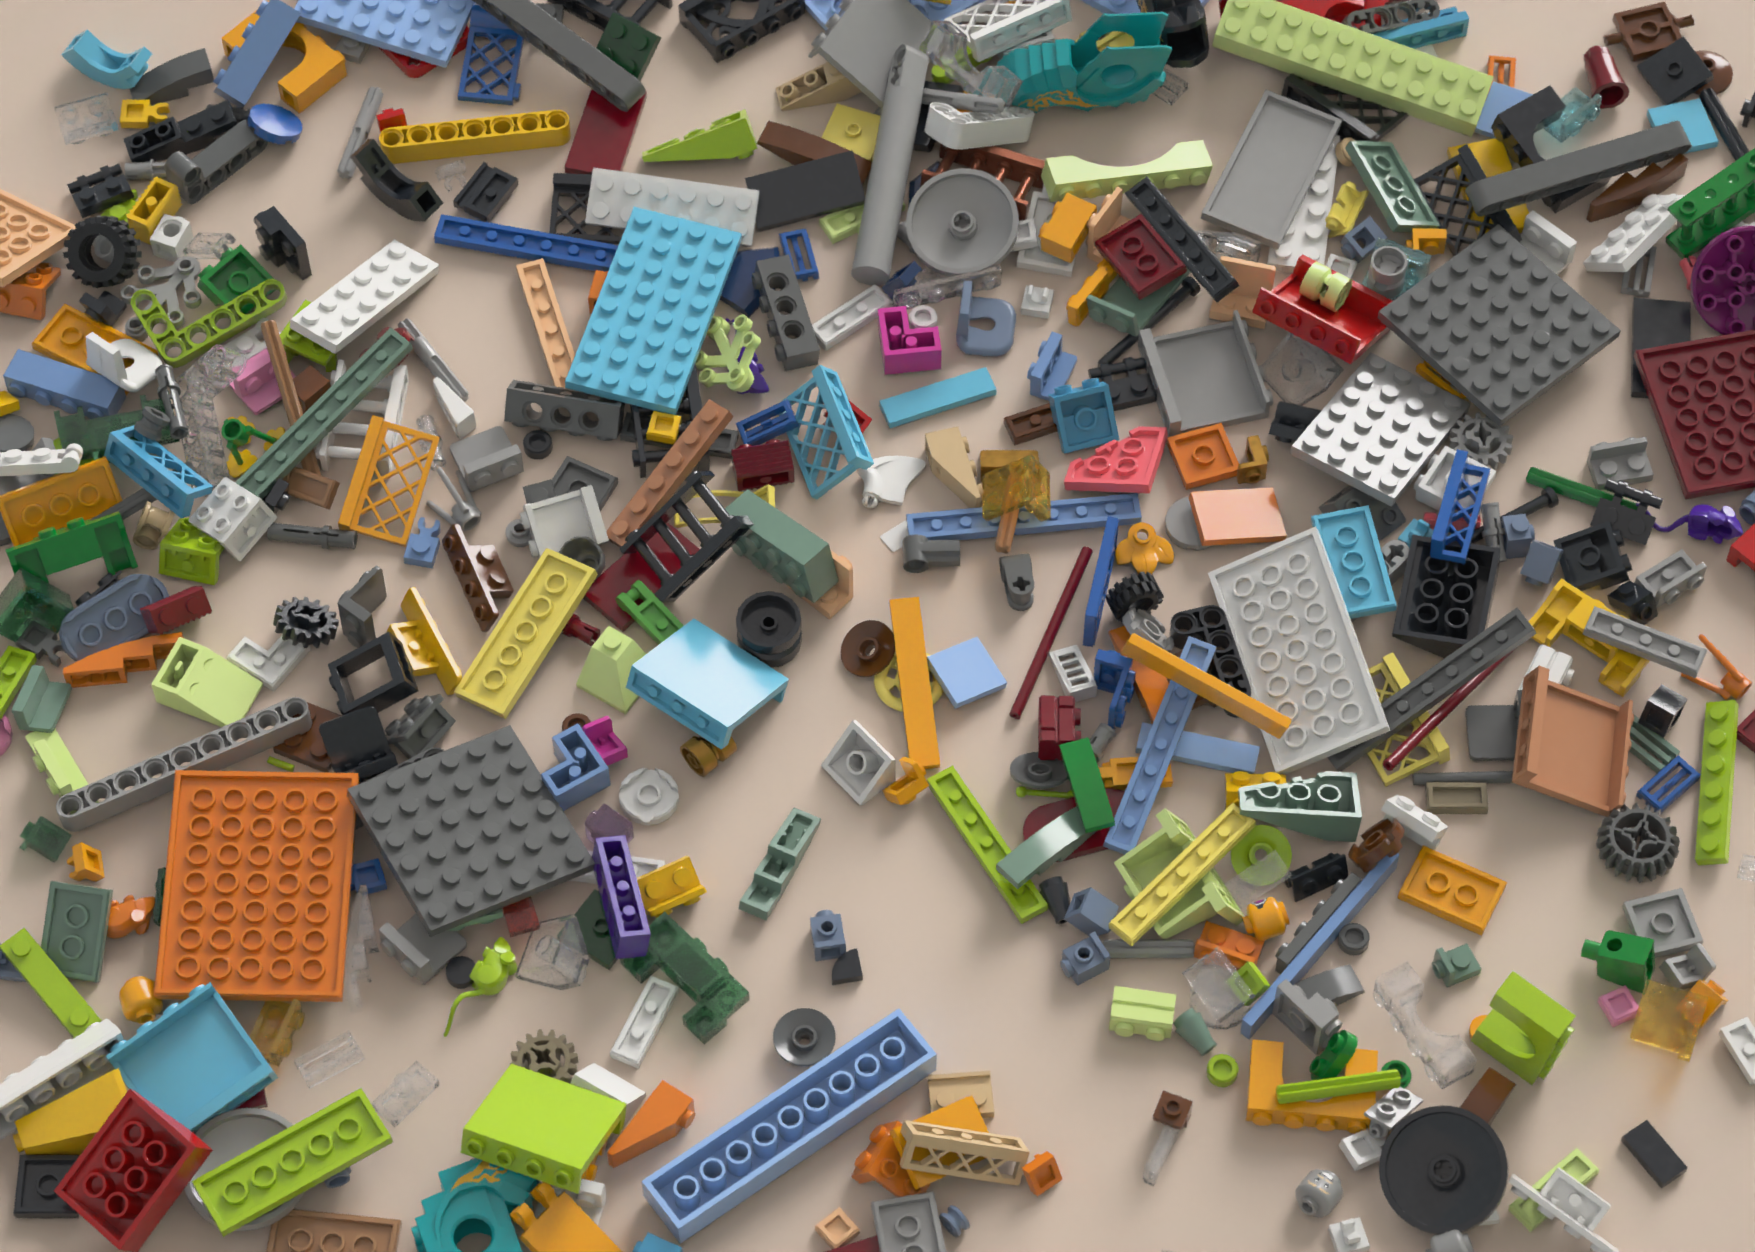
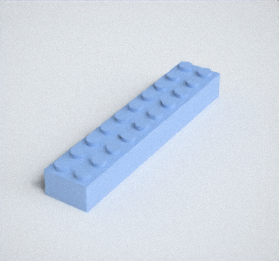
[642,1009,937,1244]

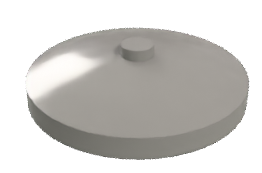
[906,169,1019,278]
[184,1108,305,1231]

